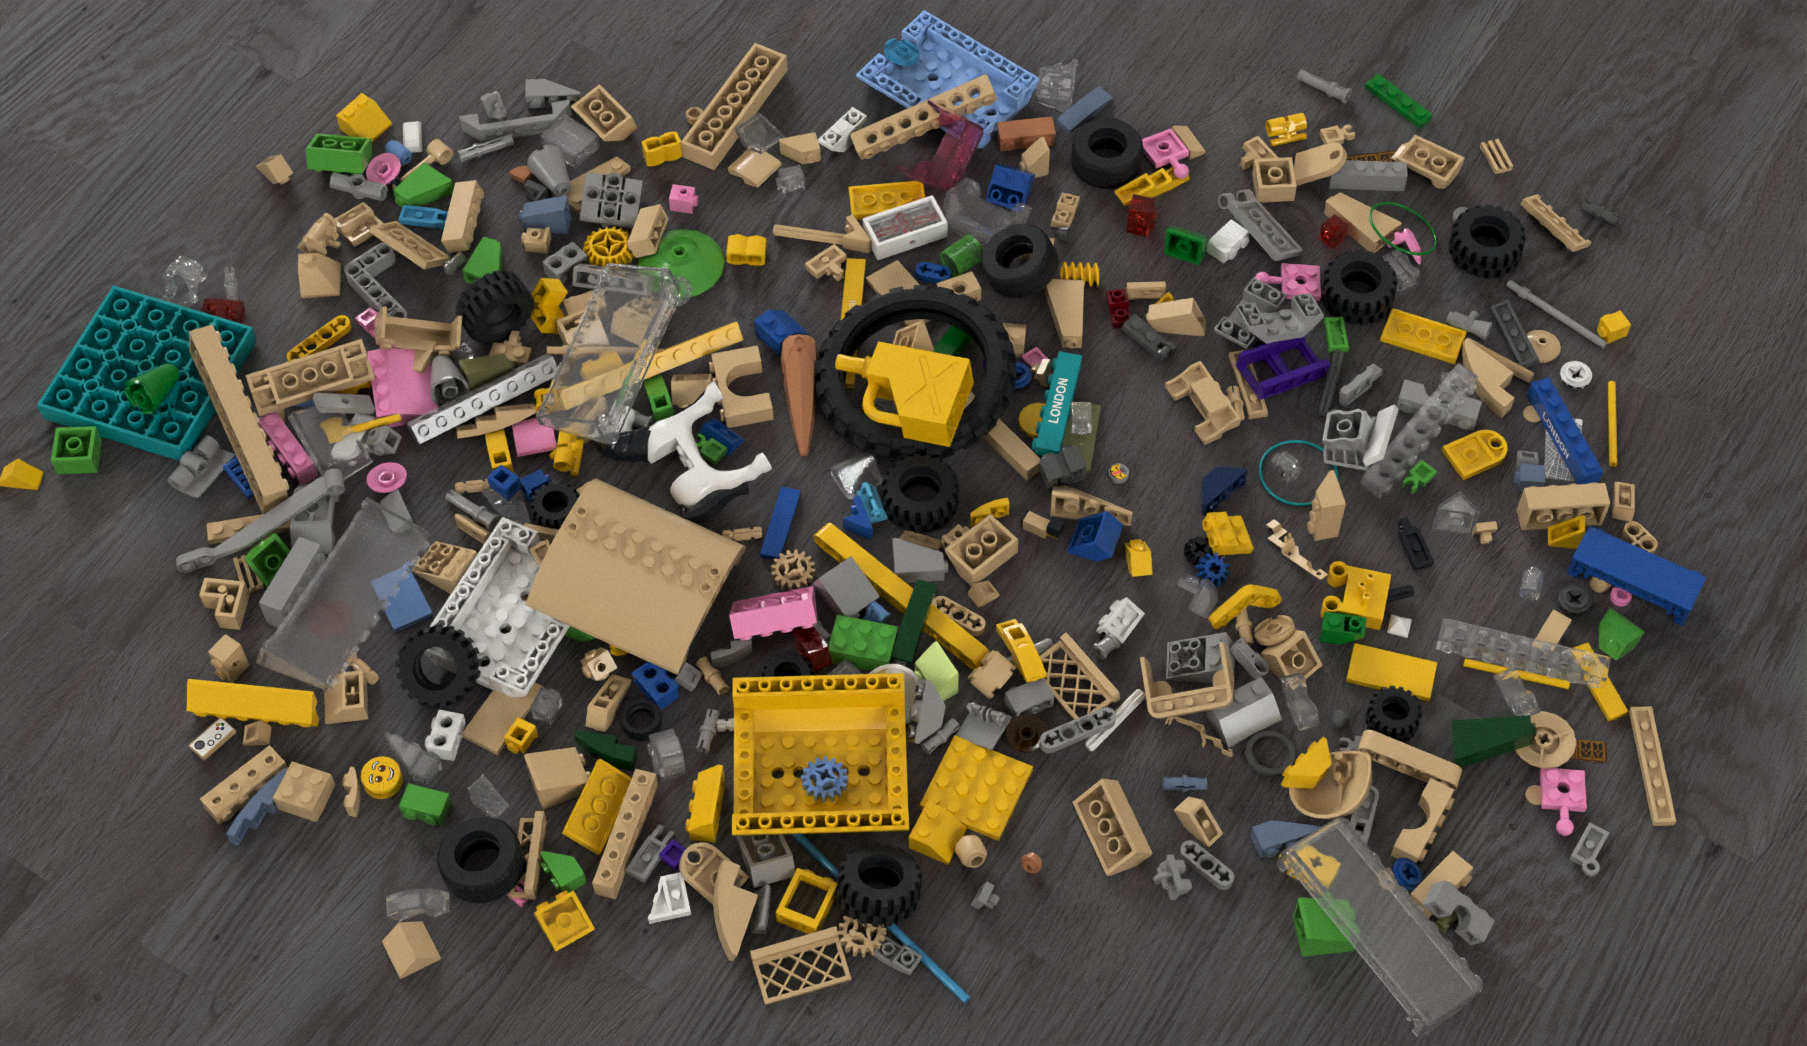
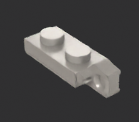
[1339,363,1383,407]

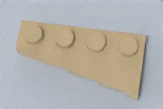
[551,156,631,215]

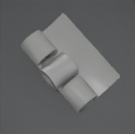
[167,435,236,499]

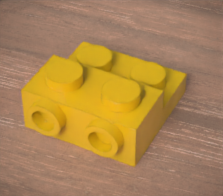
[1202,512,1254,555]
[534,890,595,952]

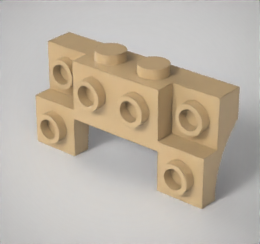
[1165,361,1241,445]

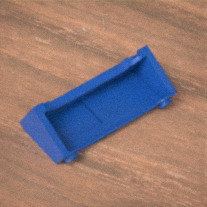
[1567,526,1706,626]

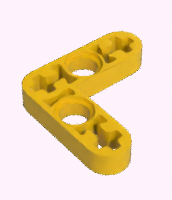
[1208,584,1282,629]

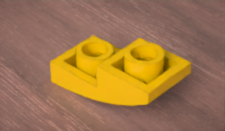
[970,497,1010,527]

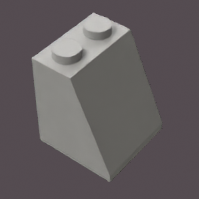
[810,556,880,618]

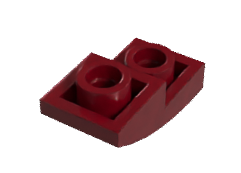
[1106,288,1131,329]

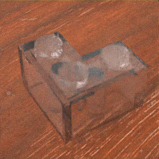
[646,728,686,781]

